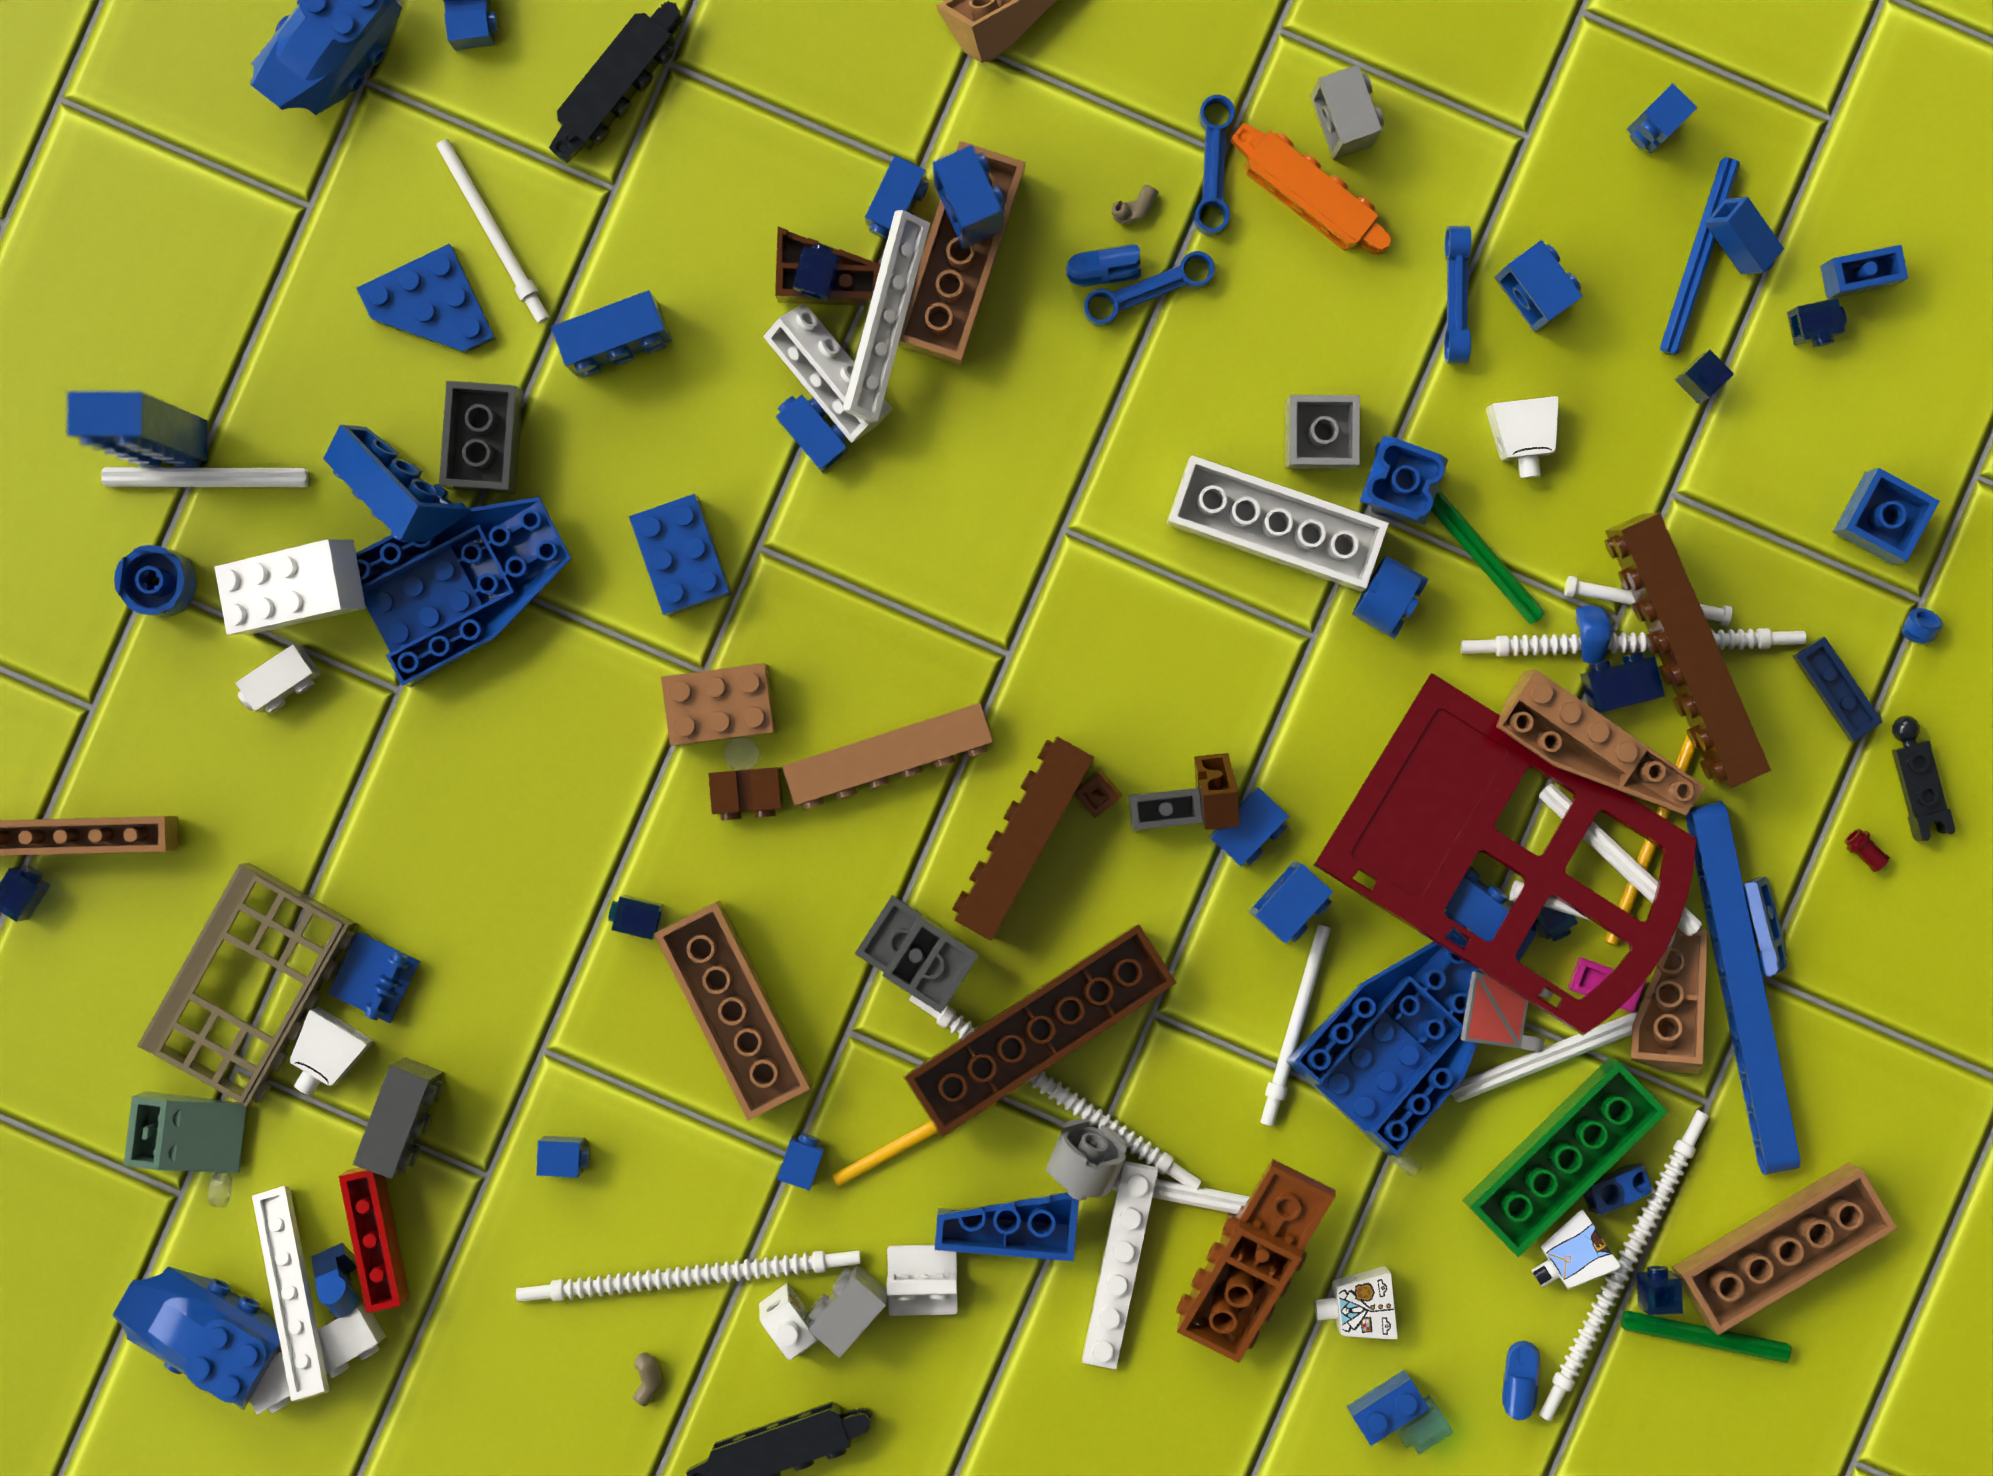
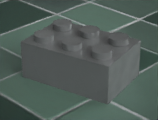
[439,381,523,494]
[353,1057,445,1179]

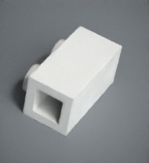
[236,644,321,714]

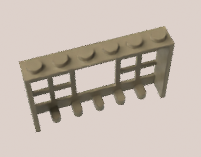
[137,863,356,1107]

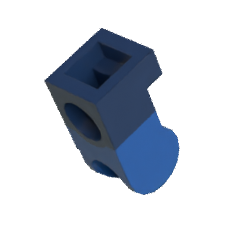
[1583,1163,1653,1215]
[311,1243,359,1317]

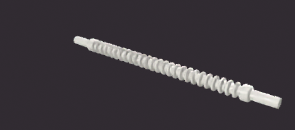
[1460,628,1806,657]
[909,995,1201,1190]
[516,1250,861,1302]

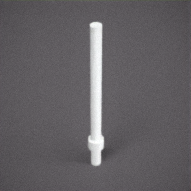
[436,139,550,324]
[1261,924,1331,1126]

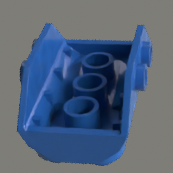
[250,0,402,115]
[113,1266,281,1410]

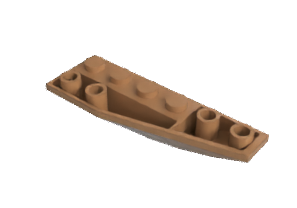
[1496,669,1705,815]

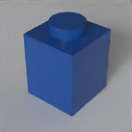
[777,1133,825,1191]
[536,1136,590,1178]

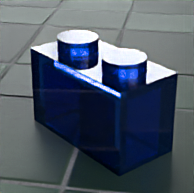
[1580,652,1665,713]

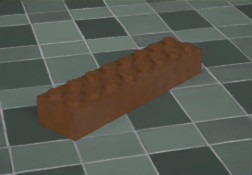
[1605,513,1772,788]
[902,924,1177,1137]

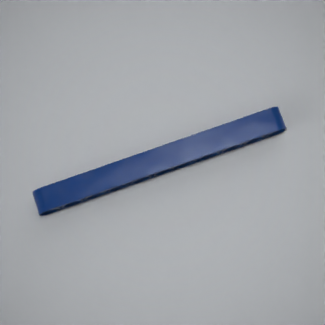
[1686,801,1800,1175]

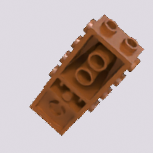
[1176,1159,1336,1363]

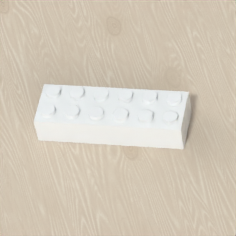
[1166,455,1389,591]

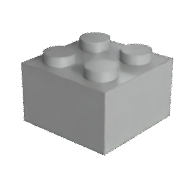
[1310,64,1384,160]
[1285,395,1360,470]
[808,1265,888,1358]

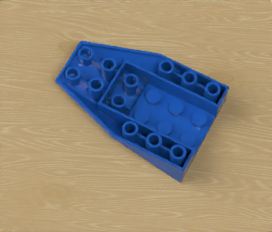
[356,497,572,687]
[1286,930,1483,1156]

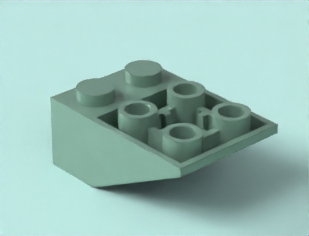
[124,1091,248,1173]

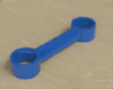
[1194,95,1235,236]
[1444,226,1471,364]
[1083,251,1215,327]

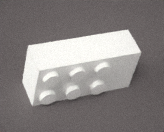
[215,539,366,635]

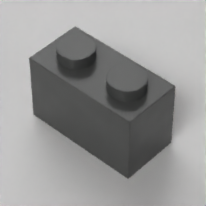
[1127,788,1203,830]

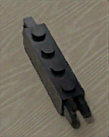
[549,1,683,163]
[686,1402,872,1476]

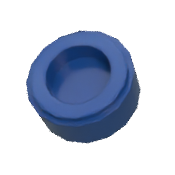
[1902,608,1943,644]

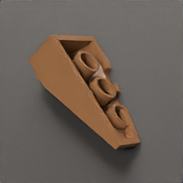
[936,0,1056,63]
[1631,928,1708,1074]

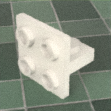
[887,1245,958,1316]

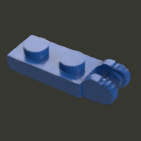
[1743,876,1788,977]

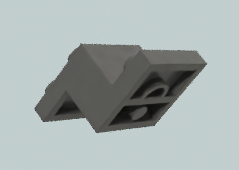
[855,895,979,1013]

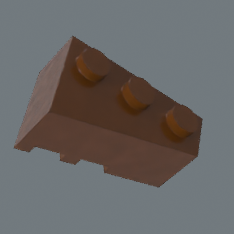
[775,226,881,306]

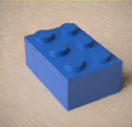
[933,145,1005,249]
[551,290,672,378]
[629,494,733,617]

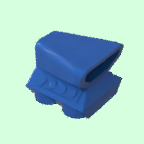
[1360,436,1448,525]

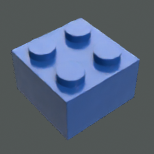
[1494,240,1583,332]
[1833,468,1940,565]
[1248,861,1333,944]

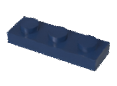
[1792,637,1883,741]

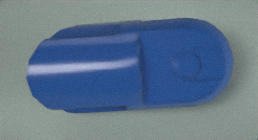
[1066,244,1141,287]
[1502,1341,1540,1420]

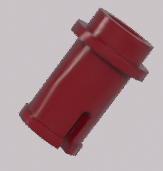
[1844,828,1890,872]

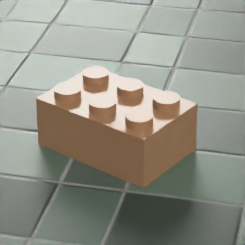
[661,663,777,746]

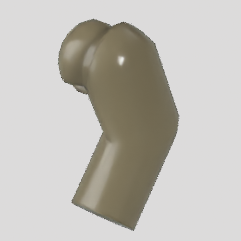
[1111,184,1159,225]
[632,1352,663,1407]

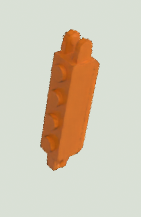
[1230,122,1392,256]

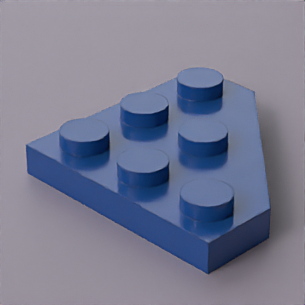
[356,244,496,353]

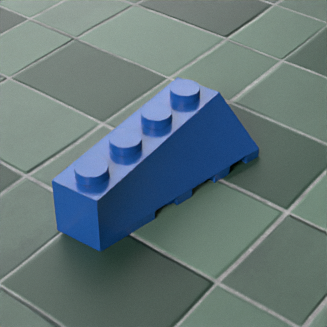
[323,425,470,543]
[1444,866,1537,962]
[934,1192,1079,1261]

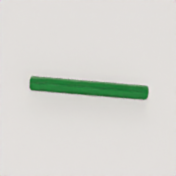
[1431,488,1545,624]
[1621,1310,1791,1363]

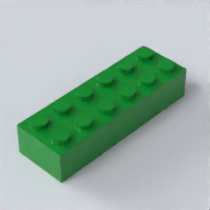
[1462,1057,1668,1257]

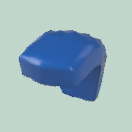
[1575,605,1612,664]

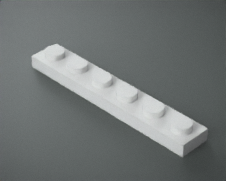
[842,210,930,422]
[1082,1161,1158,1369]
[252,1186,330,1402]

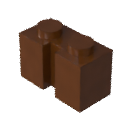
[1194,753,1240,830]
[708,767,783,820]

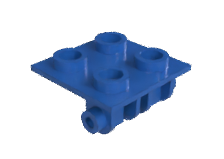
[328,931,420,1023]

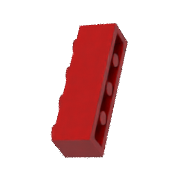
[338,1167,410,1313]

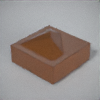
[1074,769,1122,818]

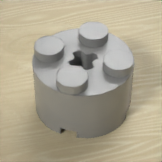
[1046,1119,1127,1201]

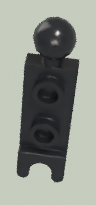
[1892,716,1955,841]

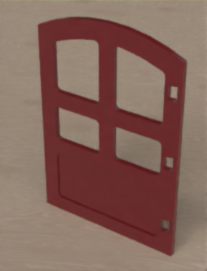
[1314,673,1696,1036]

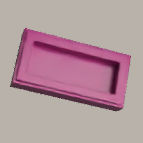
[1567,957,1646,1013]

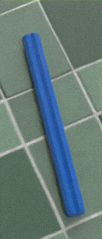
[1660,157,1740,355]

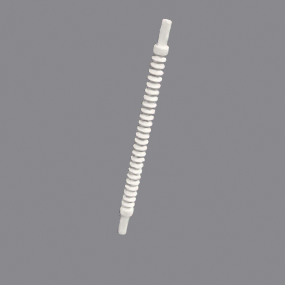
[1538,1110,1710,1422]

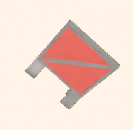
[1460,971,1553,1052]

